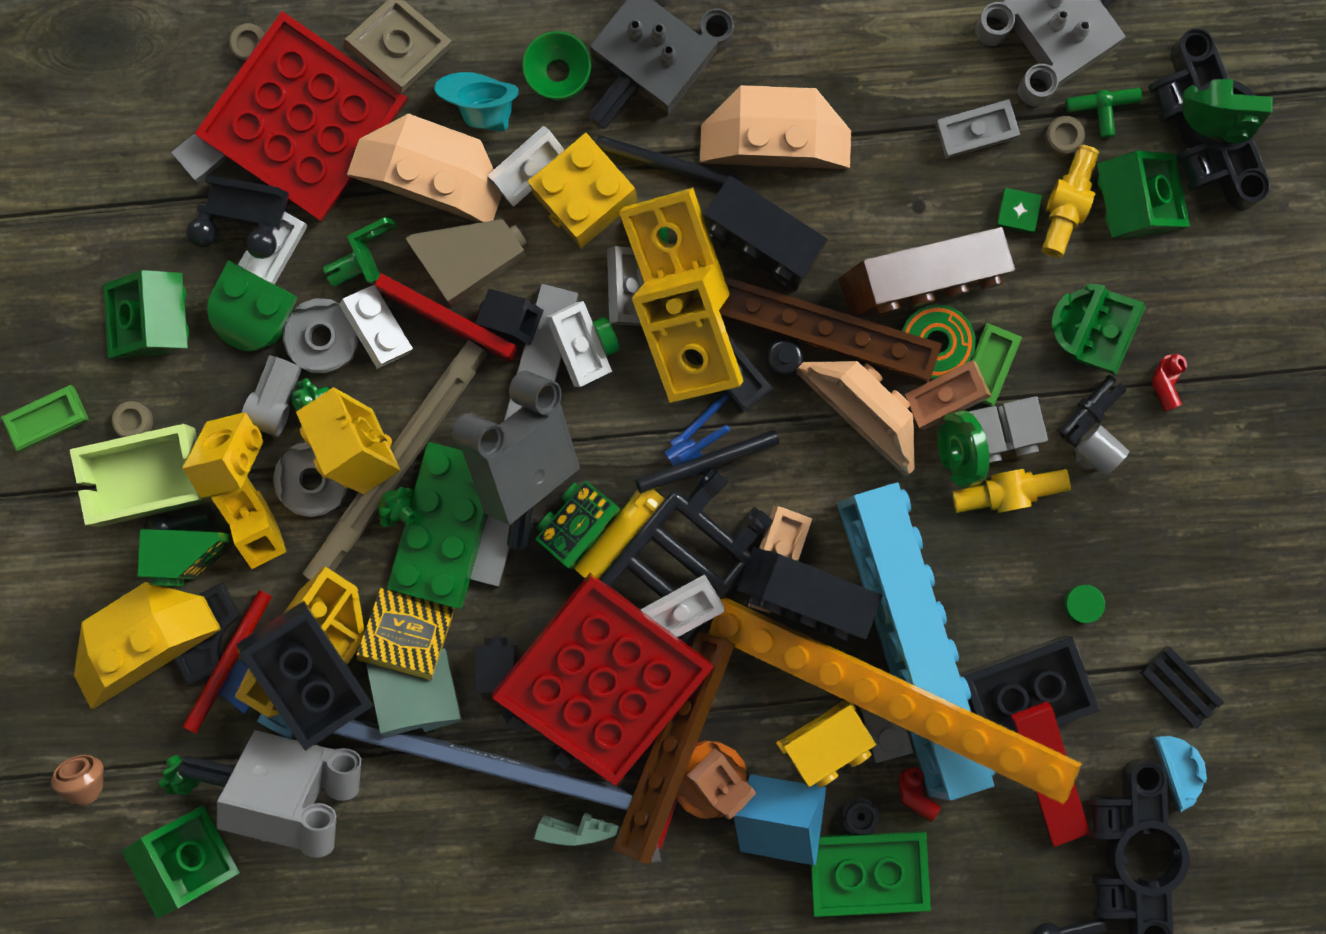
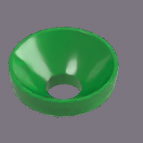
[522,31,591,101]

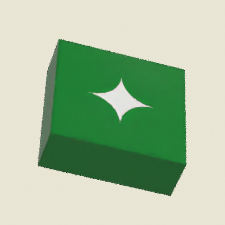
[996,188,1042,234]

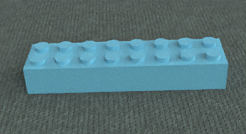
[837,482,995,801]

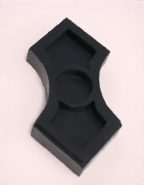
[174,582,241,686]

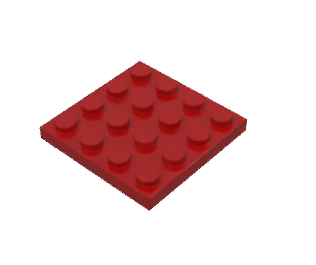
[194,11,408,222]
[492,573,714,786]

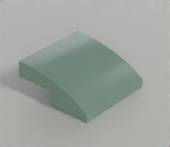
[366,648,462,738]

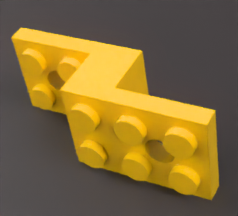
[619,188,744,403]

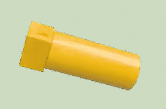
[573,489,664,578]

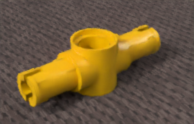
[1041,145,1099,258]
[952,469,1071,513]

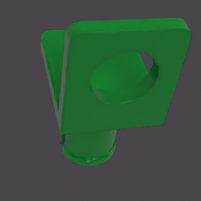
[323,217,398,288]

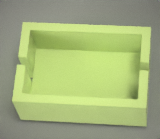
[70,424,211,527]

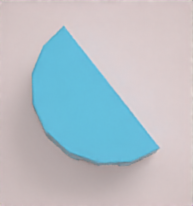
[1153,735,1207,812]

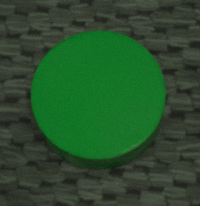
[592,317,620,357]
[1064,585,1105,623]

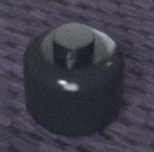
[765,339,804,378]

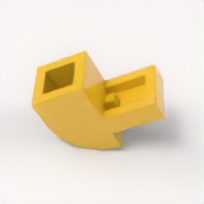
[211,477,286,569]

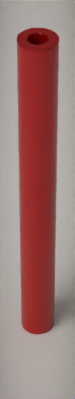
[183,590,272,734]

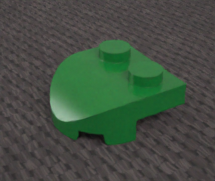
[1182,79,1273,143]
[207,260,299,351]
[1052,284,1146,376]

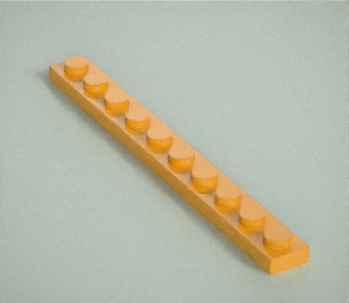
[708,598,1082,804]

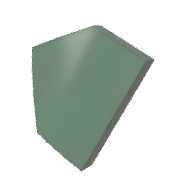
[534,812,621,845]

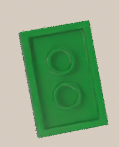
[810,831,931,917]

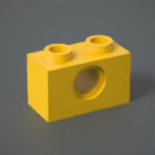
[182,412,264,498]

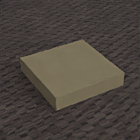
[344,0,452,95]

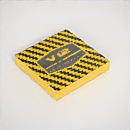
[357,588,454,680]

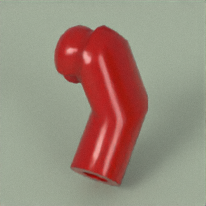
[1152,354,1187,412]
[898,766,941,822]

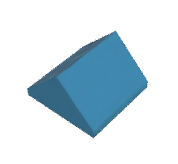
[734,774,826,865]

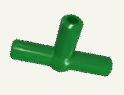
[1065,87,1142,139]

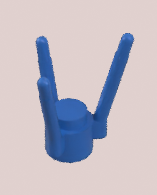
[665,393,730,477]

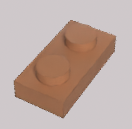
[905,360,992,430]

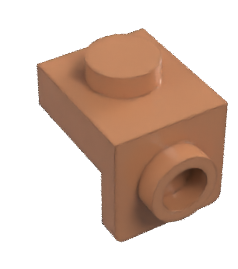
[687,748,756,819]

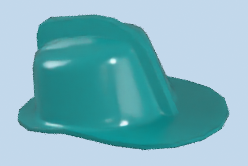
[434,72,519,132]

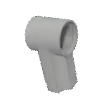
[241,355,302,437]
[1074,425,1130,476]

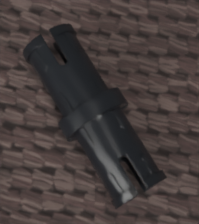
[1057,375,1126,447]

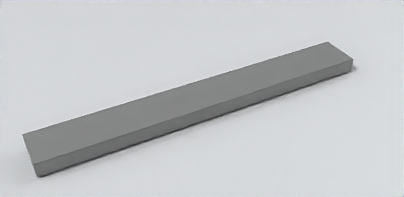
[470,284,579,587]

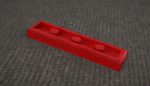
[375,273,518,362]
[1011,701,1090,847]

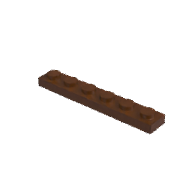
[719,276,942,382]
[612,631,735,865]

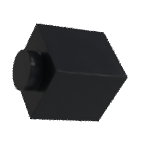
[475,288,544,345]
[475,637,517,693]

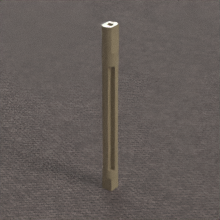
[302,340,488,579]

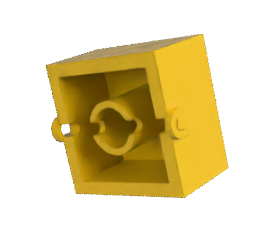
[528,133,638,249]
[296,387,401,495]
[776,701,876,788]

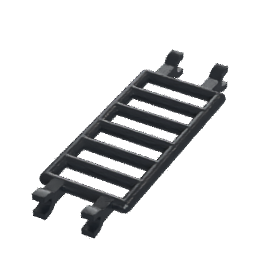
[502,469,773,770]

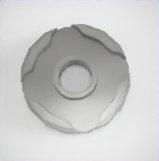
[283,298,359,374]
[273,442,349,518]

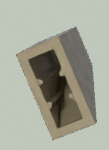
[405,219,528,307]

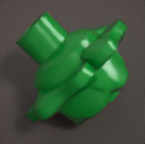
[291,378,330,412]
[377,487,417,527]
[158,755,200,795]

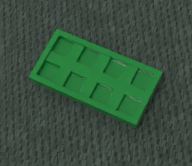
[387,442,488,609]

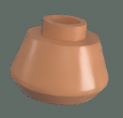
[51,755,104,805]

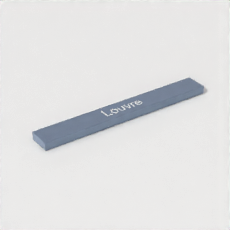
[333,718,635,810]

